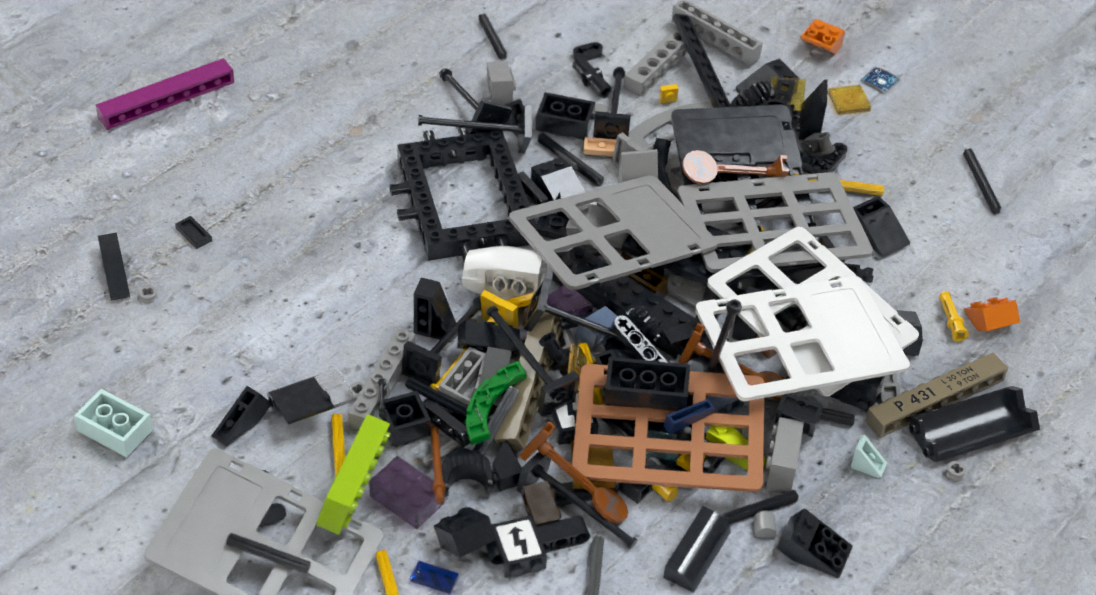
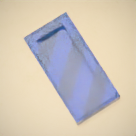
[410,560,459,594]

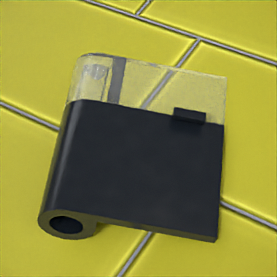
[267,369,357,425]

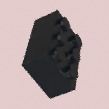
[535,92,596,140]

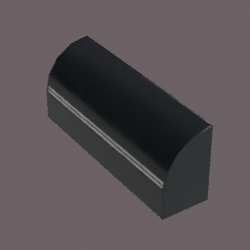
[663,506,731,593]

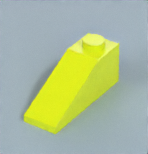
[706,426,767,470]

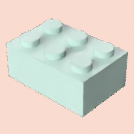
[74,389,153,457]

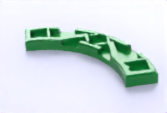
[466,361,527,445]

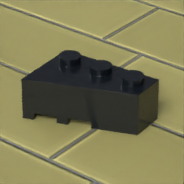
[816,376,885,412]

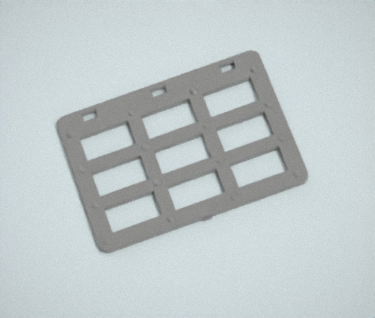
[678,172,873,273]

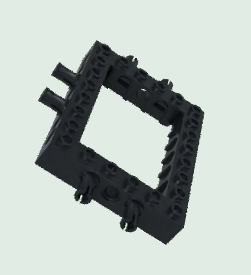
[389,127,538,263]

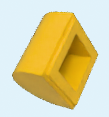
[652,485,678,502]

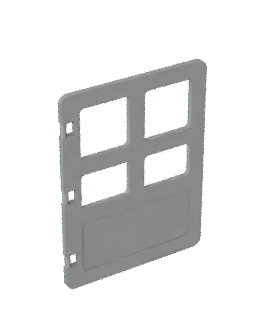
[509,175,718,290]
[144,448,383,595]

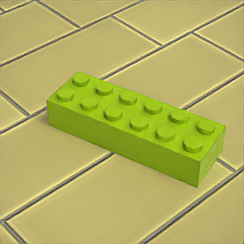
[315,414,390,535]

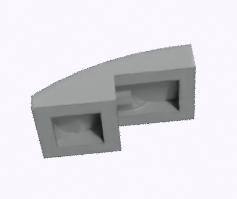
[879,374,900,403]

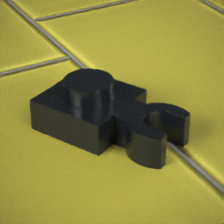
[844,263,874,283]

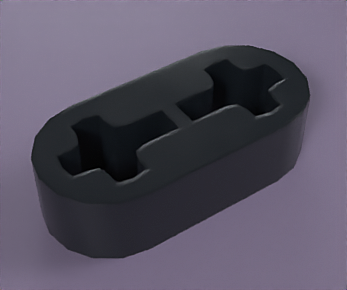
[572,42,603,61]

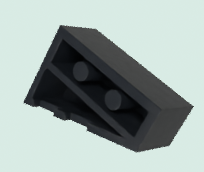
[413,277,456,343]

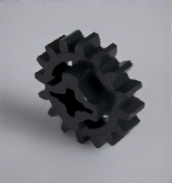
[624,307,661,345]

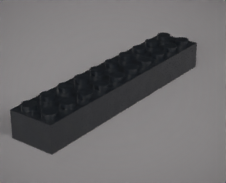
[552,246,729,360]

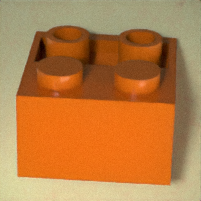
[800,19,845,55]
[964,297,1021,331]

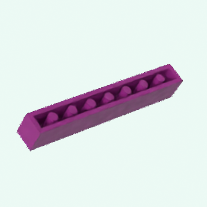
[96,58,234,130]

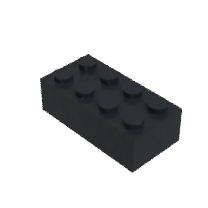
[604,357,690,411]

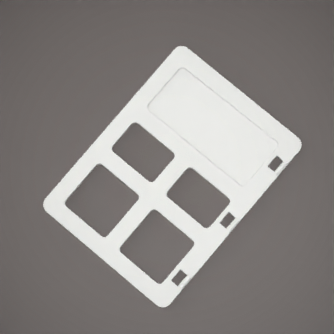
[707,227,919,396]
[695,276,910,401]

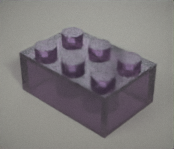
[369,456,445,529]

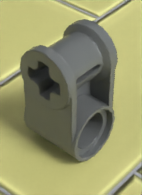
[801,132,835,155]

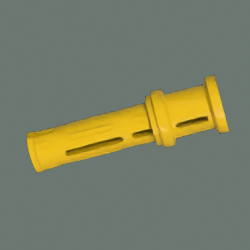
[938,291,969,342]

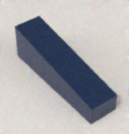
[663,399,715,435]

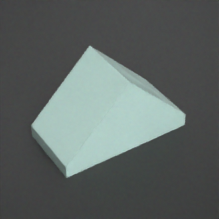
[851,435,887,478]

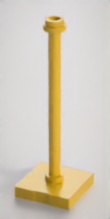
[429,290,518,391]

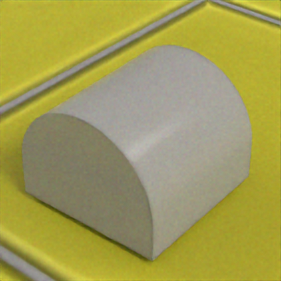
[753,511,777,538]

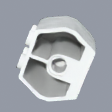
[462,246,547,300]

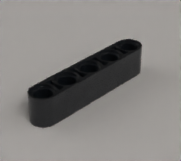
[485,516,591,565]

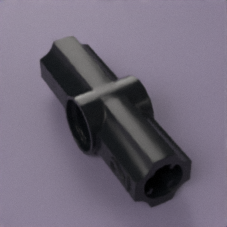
[572,56,612,98]

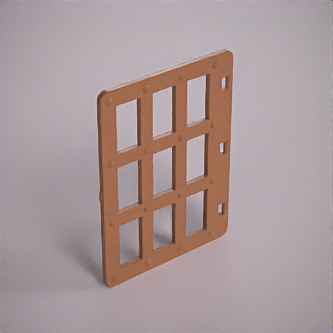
[572,364,764,492]

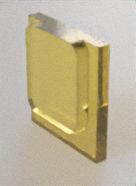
[568,344,587,390]

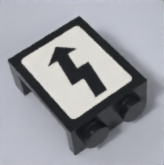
[549,390,599,445]
[492,515,547,578]

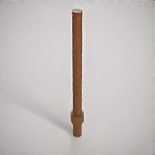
[431,426,445,504]

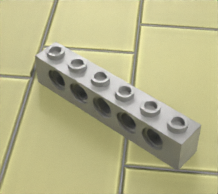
[671,0,763,66]
[623,27,687,96]
[348,328,416,431]

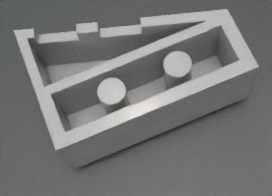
[487,61,516,105]

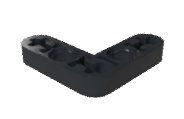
[799,143,848,174]

